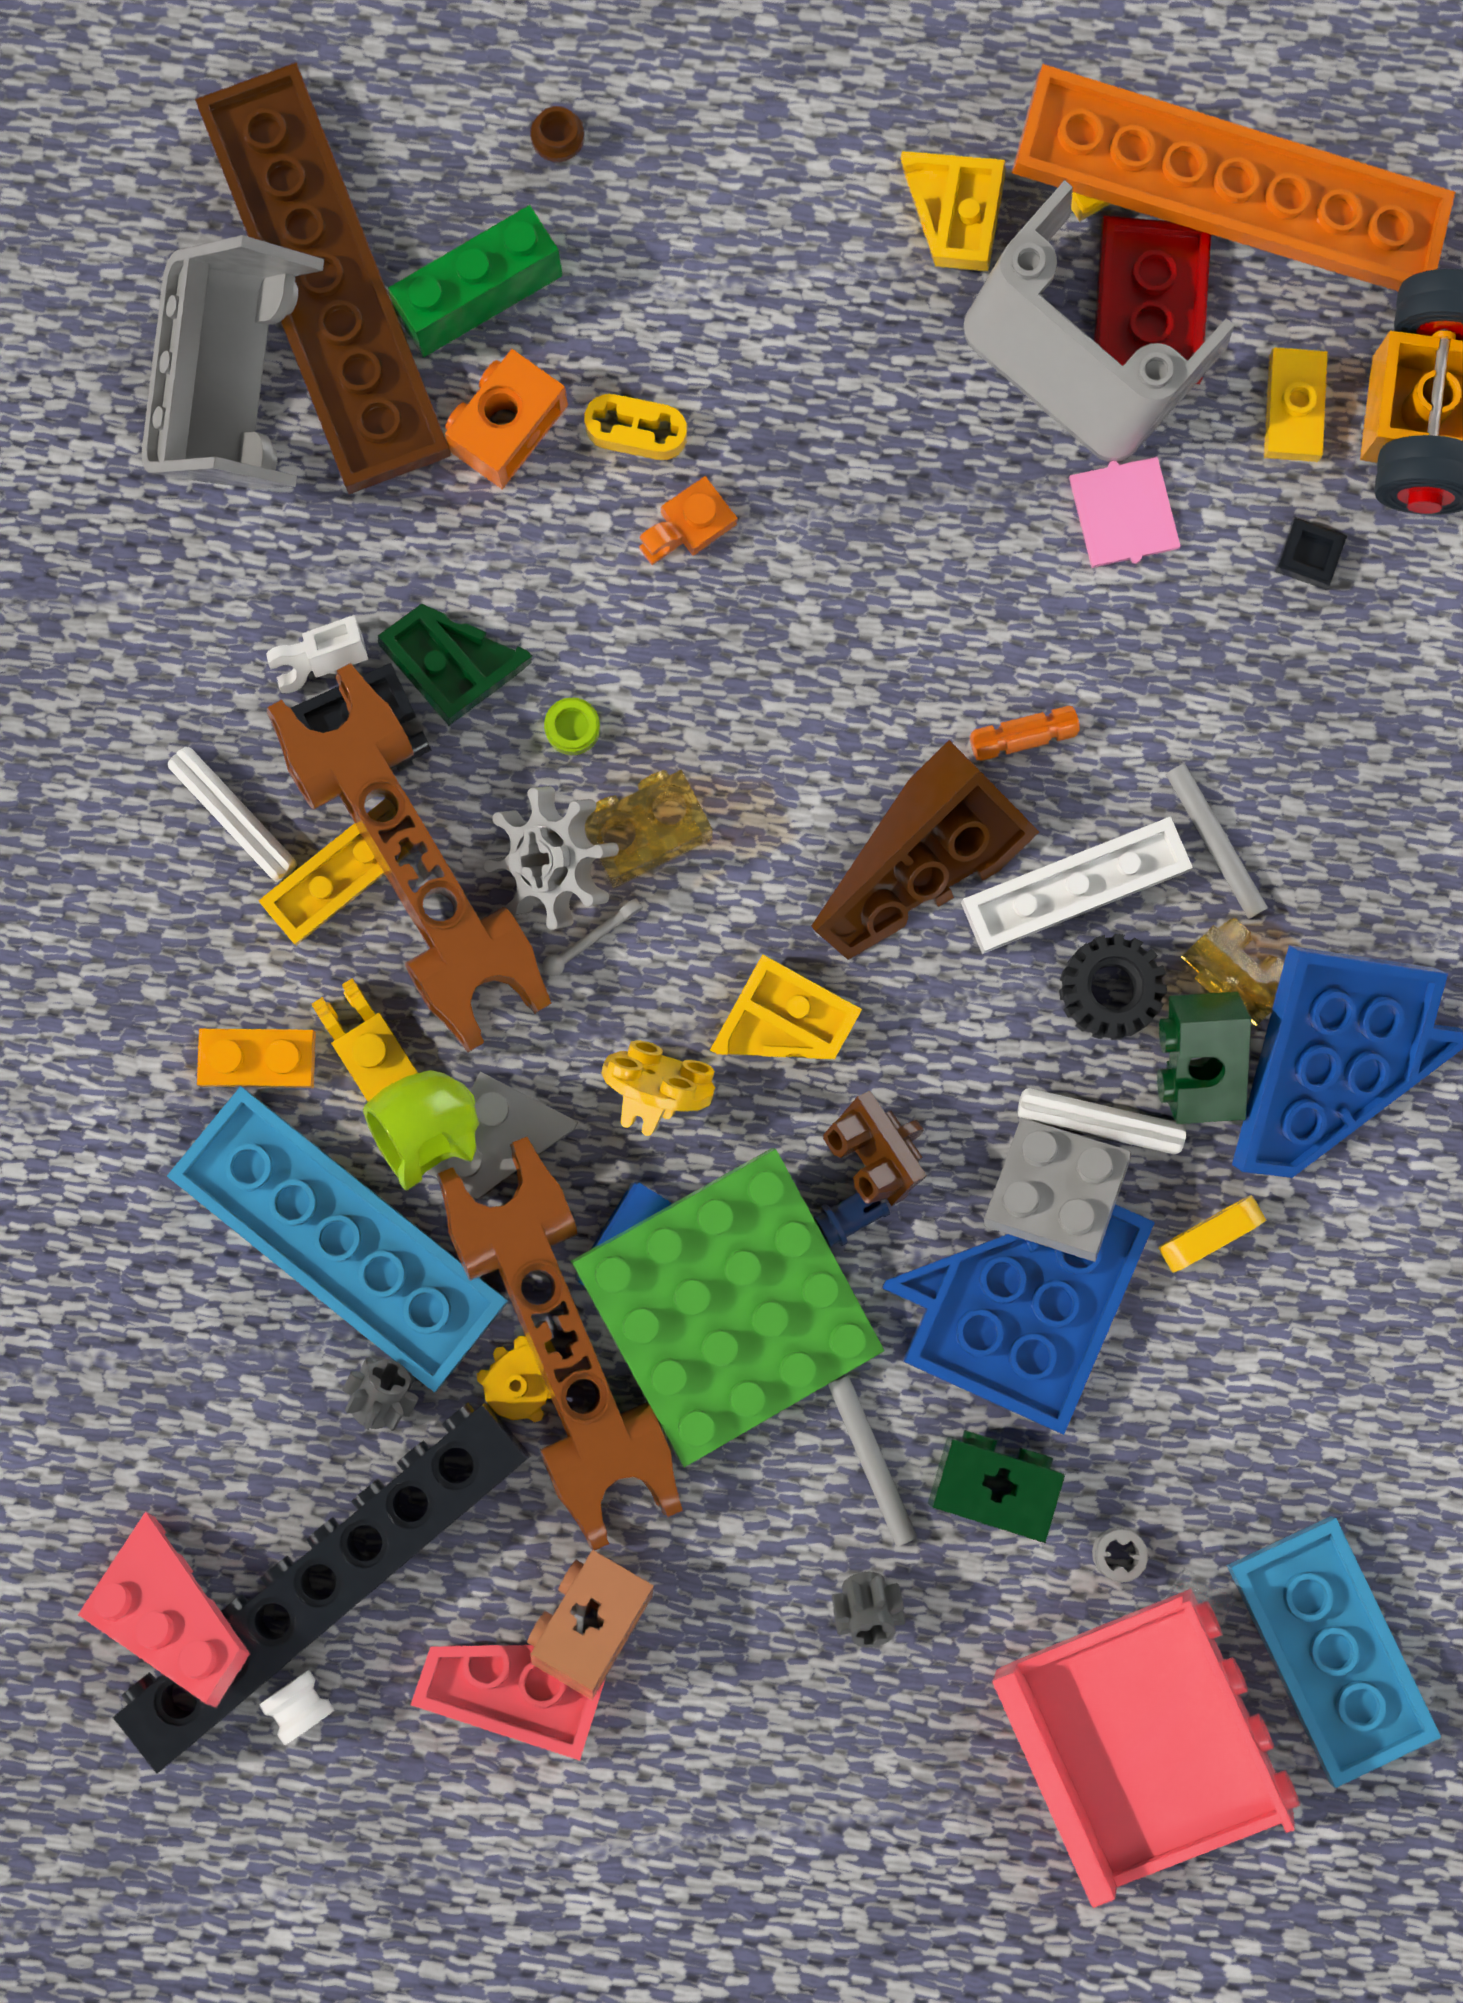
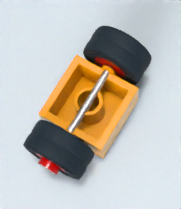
[1360,269,1463,515]

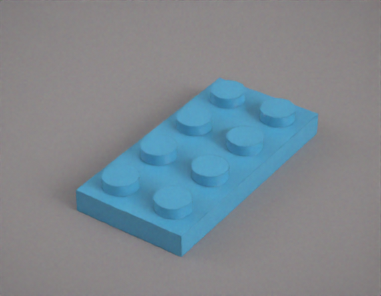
[1227,1516,1441,1788]

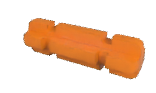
[970,705,1080,761]

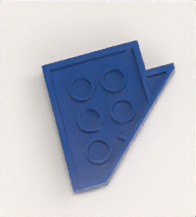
[1232,945,1463,1178]
[881,1204,1155,1435]

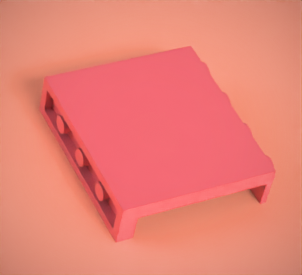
[992,1589,1300,1908]

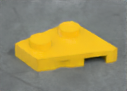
[901,151,1006,271]
[710,954,862,1059]

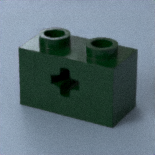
[928,1430,1065,1544]

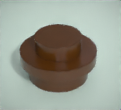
[530,106,585,162]

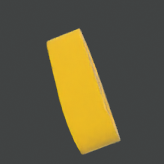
[584,394,687,460]
[1158,1195,1267,1273]

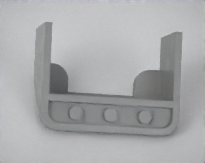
[964,180,1235,462]
[142,235,324,489]

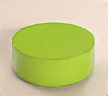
[544,697,600,755]

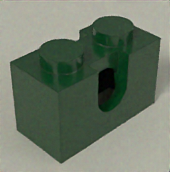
[1157,992,1251,1124]

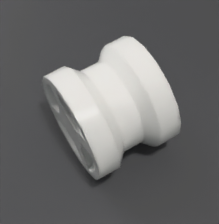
[259,1670,335,1745]

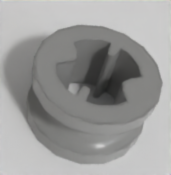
[1092,1527,1148,1583]

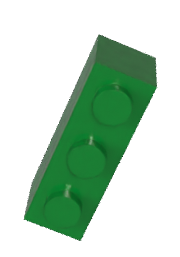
[388,205,563,357]

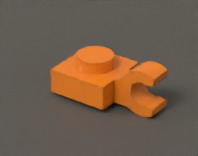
[639,476,738,565]

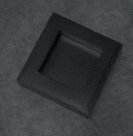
[1274,517,1347,590]

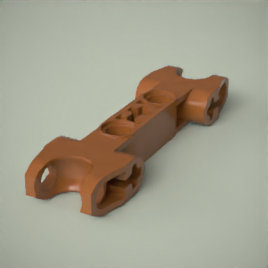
[267,663,552,1053]
[436,1136,683,1550]

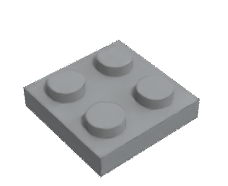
[984,1117,1131,1262]

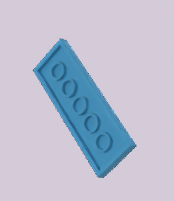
[167,1086,509,1392]

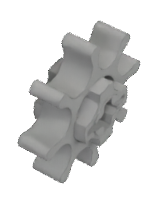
[484,786,619,930]

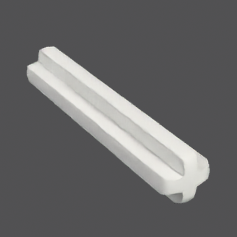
[168,747,297,882]
[1018,1088,1186,1154]

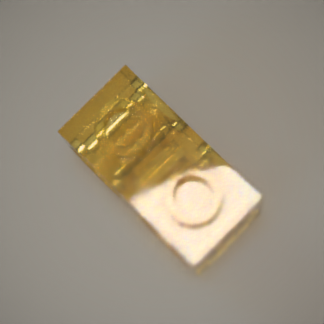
[585,769,713,889]

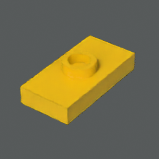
[1264,347,1328,462]

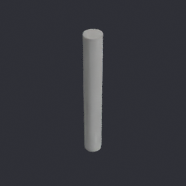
[1165,763,1268,919]
[828,1375,917,1546]

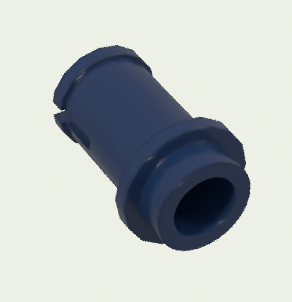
[813,1192,890,1247]

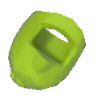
[363,1070,479,1191]

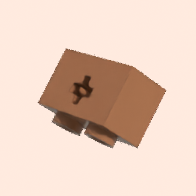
[527,1549,654,1700]

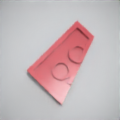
[78,1512,250,1707]
[411,1645,606,1760]

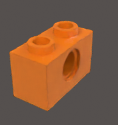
[445,349,568,490]

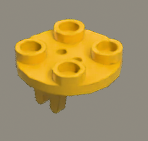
[601,1040,715,1136]

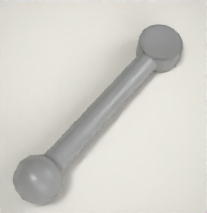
[543,898,643,976]

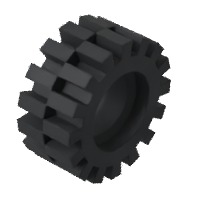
[1059,934,1167,1040]

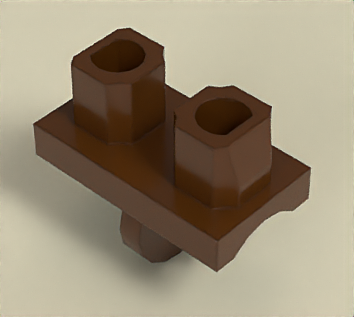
[823,1090,927,1206]

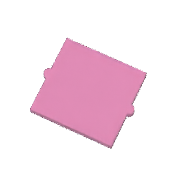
[1069,457,1181,568]

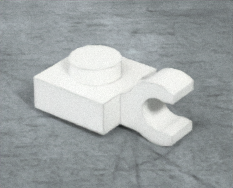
[266,615,368,693]

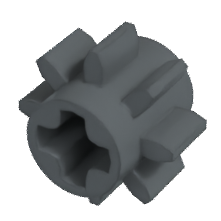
[342,1357,418,1431]
[831,1572,906,1647]

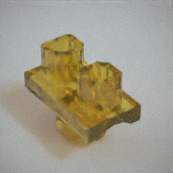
[1181,918,1284,1026]

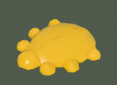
[477,1336,555,1422]

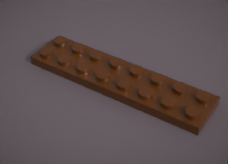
[195,62,451,495]

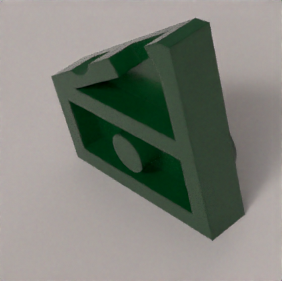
[378,603,532,726]

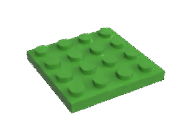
[571,1148,885,1467]

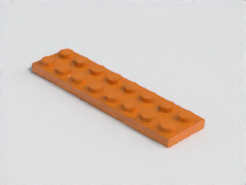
[1012,64,1455,291]

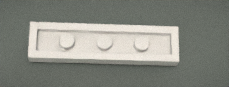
[961,816,1193,954]

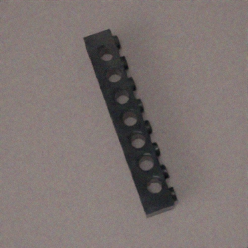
[112,1402,531,1774]

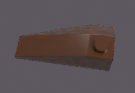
[811,740,1039,960]

